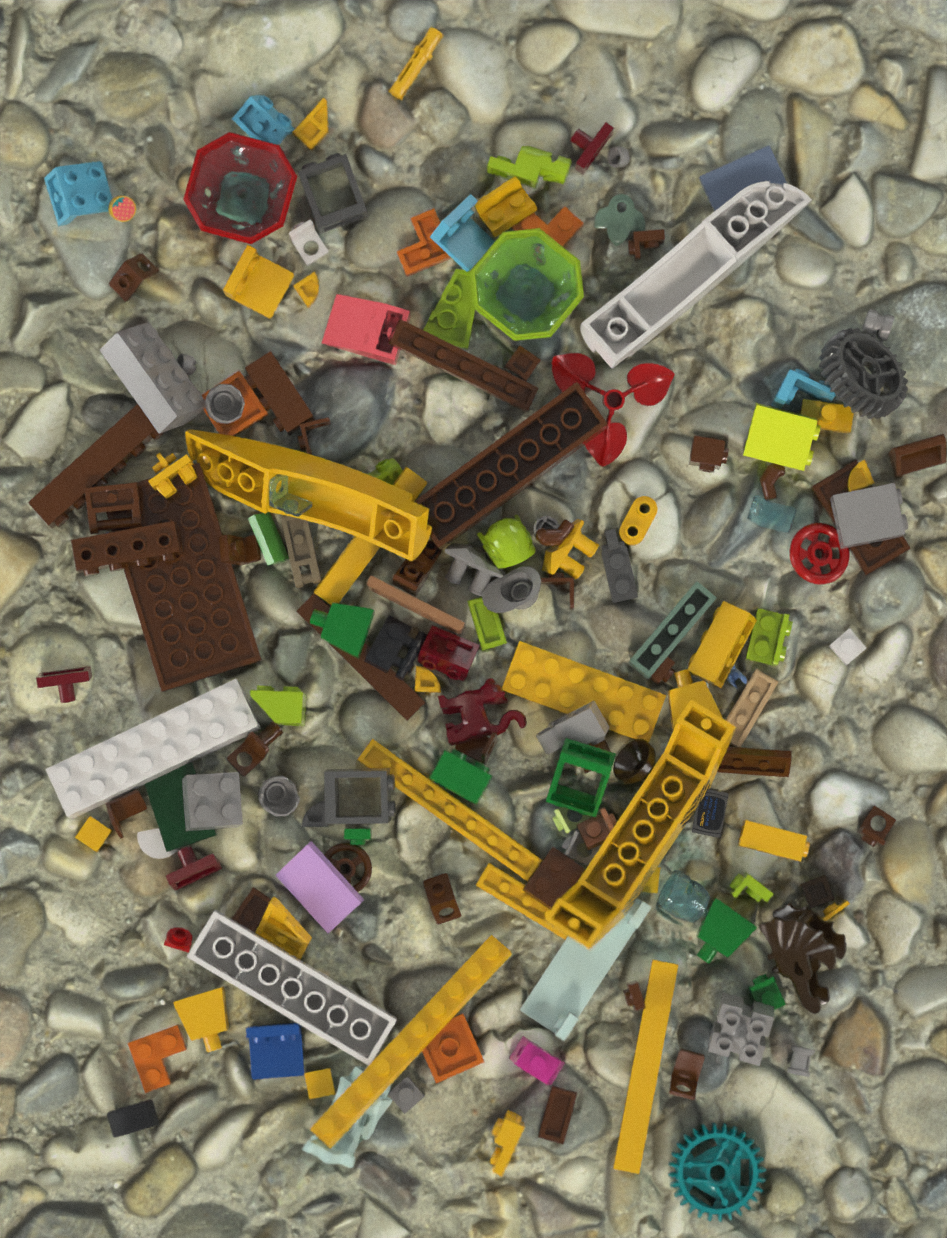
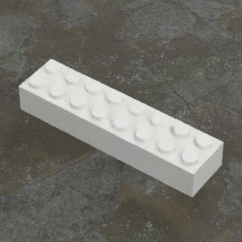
[46,679,261,819]
[187,910,397,1066]

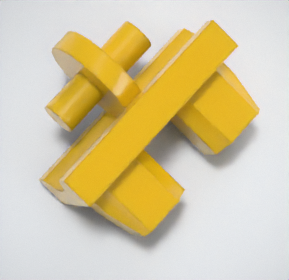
[148,453,197,499]

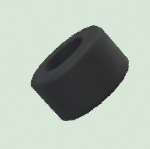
[107,1099,159,1138]

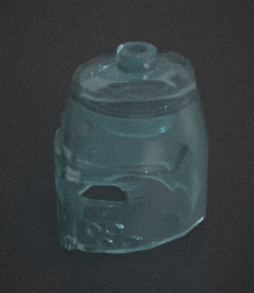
[656,870,710,923]

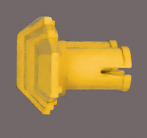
[542,519,599,580]

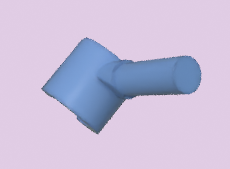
[727,666,747,689]

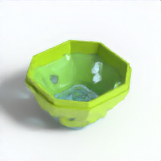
[470,228,584,341]

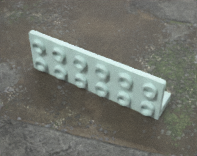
[521,898,651,1041]

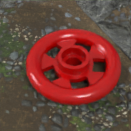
[789,523,850,585]

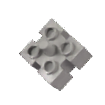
[708,992,774,1066]

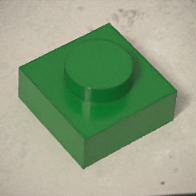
[344,829,372,845]

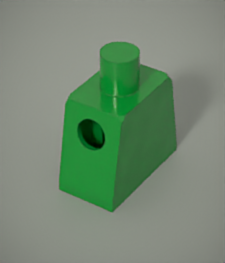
[310,603,375,659]
[696,898,757,964]

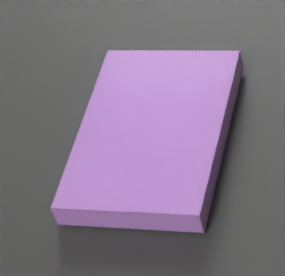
[275,841,364,933]

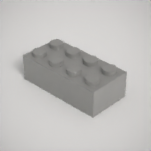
[100,322,205,434]

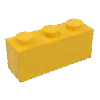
[687,601,757,689]

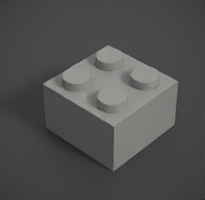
[182,772,243,831]

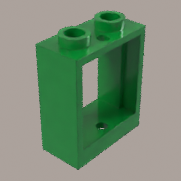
[546,738,616,817]

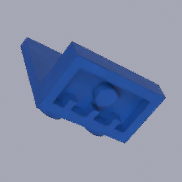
[246,1023,305,1080]

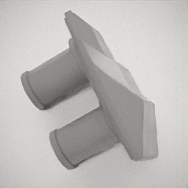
[445,543,506,596]

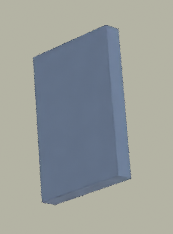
[699,145,787,211]

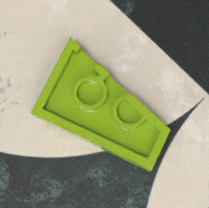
[423,269,475,350]

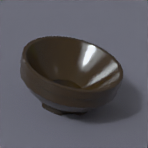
[613,739,656,784]

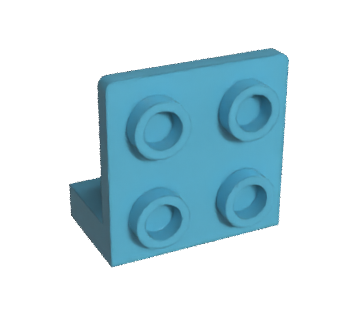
[44,161,113,226]
[430,194,495,272]
[771,369,836,409]

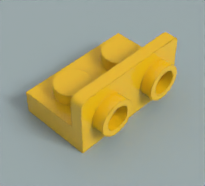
[474,176,538,238]

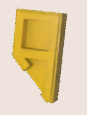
[292,98,329,151]

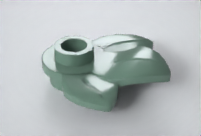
[594,194,646,246]

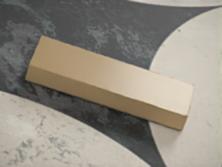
[726,669,778,747]

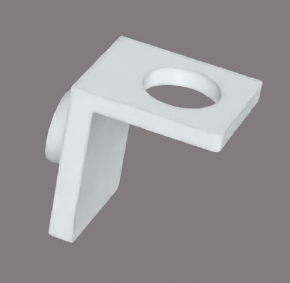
[289,220,328,266]

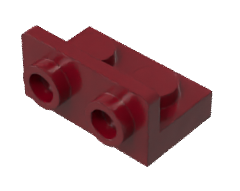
[417,625,480,681]

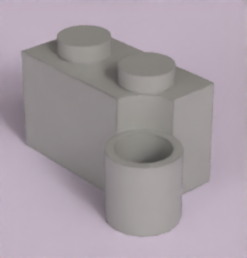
[536,701,610,754]

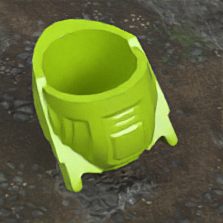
[477,514,536,569]

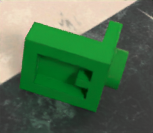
[748,973,786,1010]

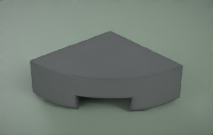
[302,801,328,827]

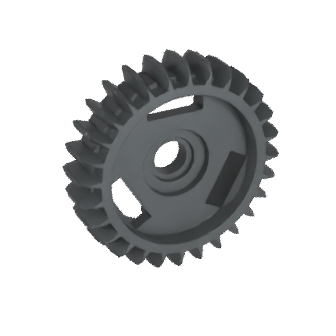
[819,328,908,419]

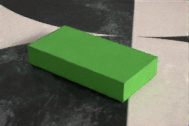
[248,512,289,566]

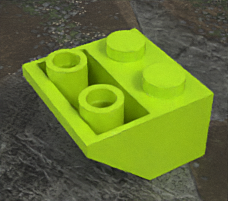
[250,685,306,726]

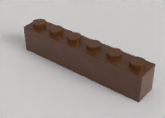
[28,404,165,529]

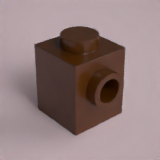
[689,436,729,473]

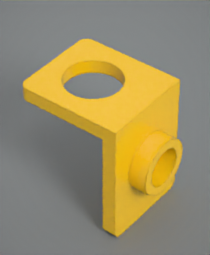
[821,900,850,921]

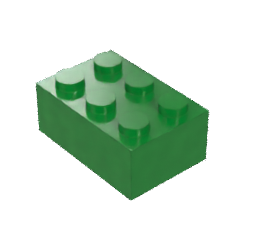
[430,748,492,805]

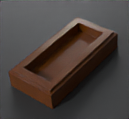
[538,1085,578,1145]

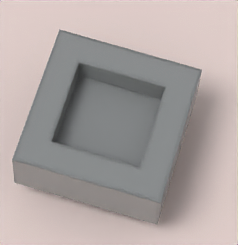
[388,1076,425,1114]

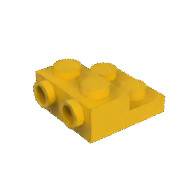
[490,1110,525,1176]

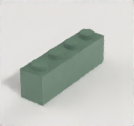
[628,581,717,680]

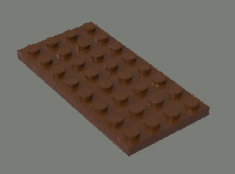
[106,463,262,692]

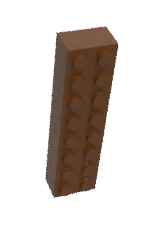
[414,382,608,550]

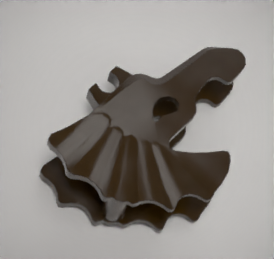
[758,903,847,1014]

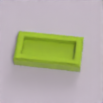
[467,596,507,651]

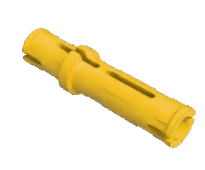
[388,27,444,100]

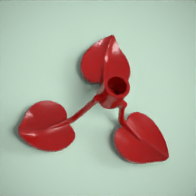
[552,353,675,467]

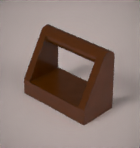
[888,434,946,478]

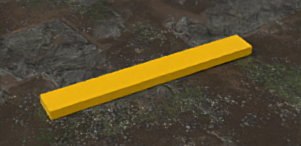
[357,739,543,881]
[613,959,678,1174]

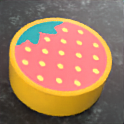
[108,195,136,222]

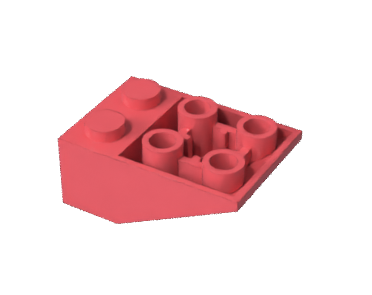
[322,294,411,365]

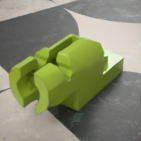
[487,146,572,189]

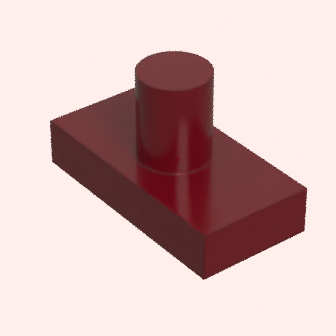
[570,122,614,175]
[36,666,92,703]
[165,846,222,891]

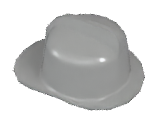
[482,566,541,613]

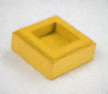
[75,816,112,852]
[304,1068,336,1099]

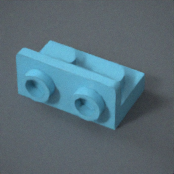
[232,95,295,145]

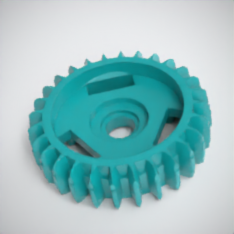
[668,1122,766,1222]

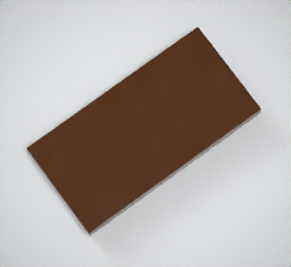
[811,460,911,576]

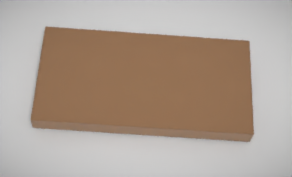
[366,575,466,635]

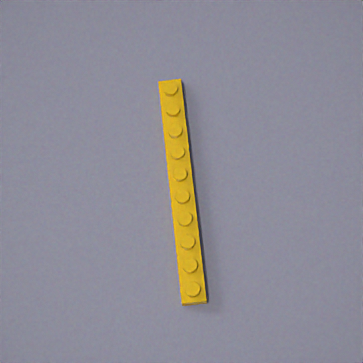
[310,935,512,1149]

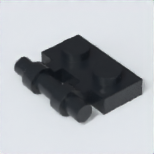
[364,615,427,681]

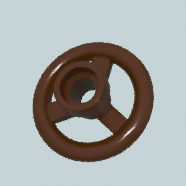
[324,843,372,892]

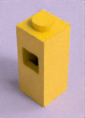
[737,820,810,862]

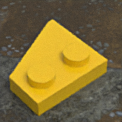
[255,896,312,960]

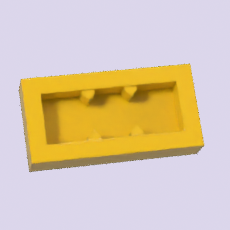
[800,399,854,434]

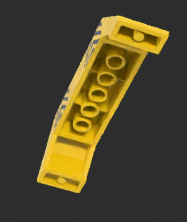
[544,700,736,950]

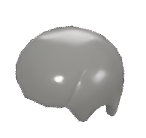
[205,384,245,424]
[258,776,300,816]

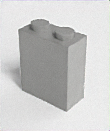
[830,483,908,549]

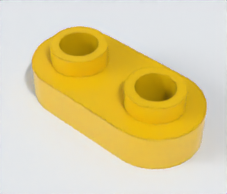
[619,496,657,546]

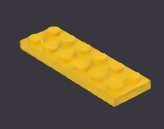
[501,641,666,742]

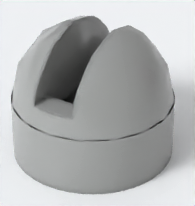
[608,147,630,167]
[177,354,197,375]

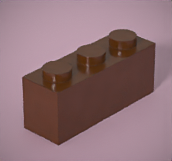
[244,351,315,436]

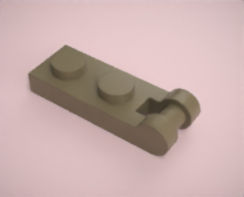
[280,516,321,589]

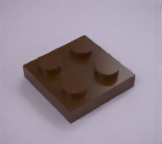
[523,847,586,910]

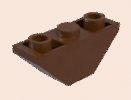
[393,540,443,597]

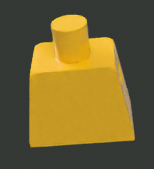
[668,669,722,732]
[173,986,229,1052]

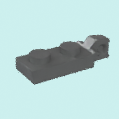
[601,529,638,603]

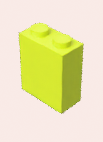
[743,403,821,471]

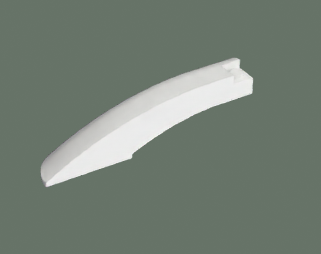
[580,181,812,369]

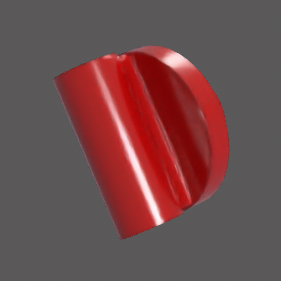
[164,927,192,953]

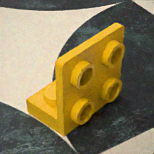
[223,245,294,319]

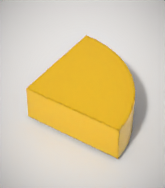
[293,272,319,308]
[848,460,875,492]
[415,666,441,693]

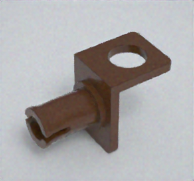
[227,721,283,777]

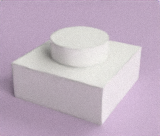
[829,628,866,666]

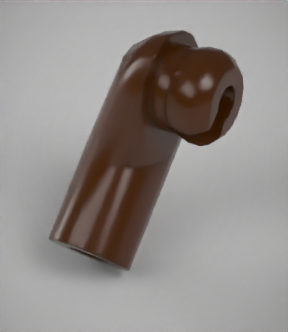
[760,463,785,501]
[535,519,574,546]

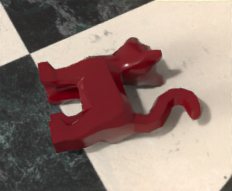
[438,678,527,746]

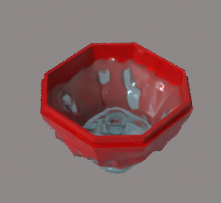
[183,132,297,244]

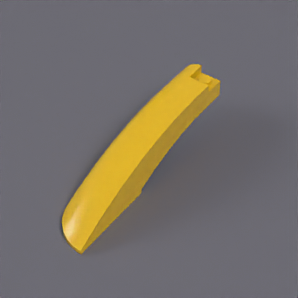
[185,429,432,561]

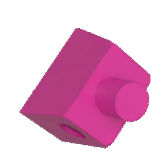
[509,1036,565,1085]

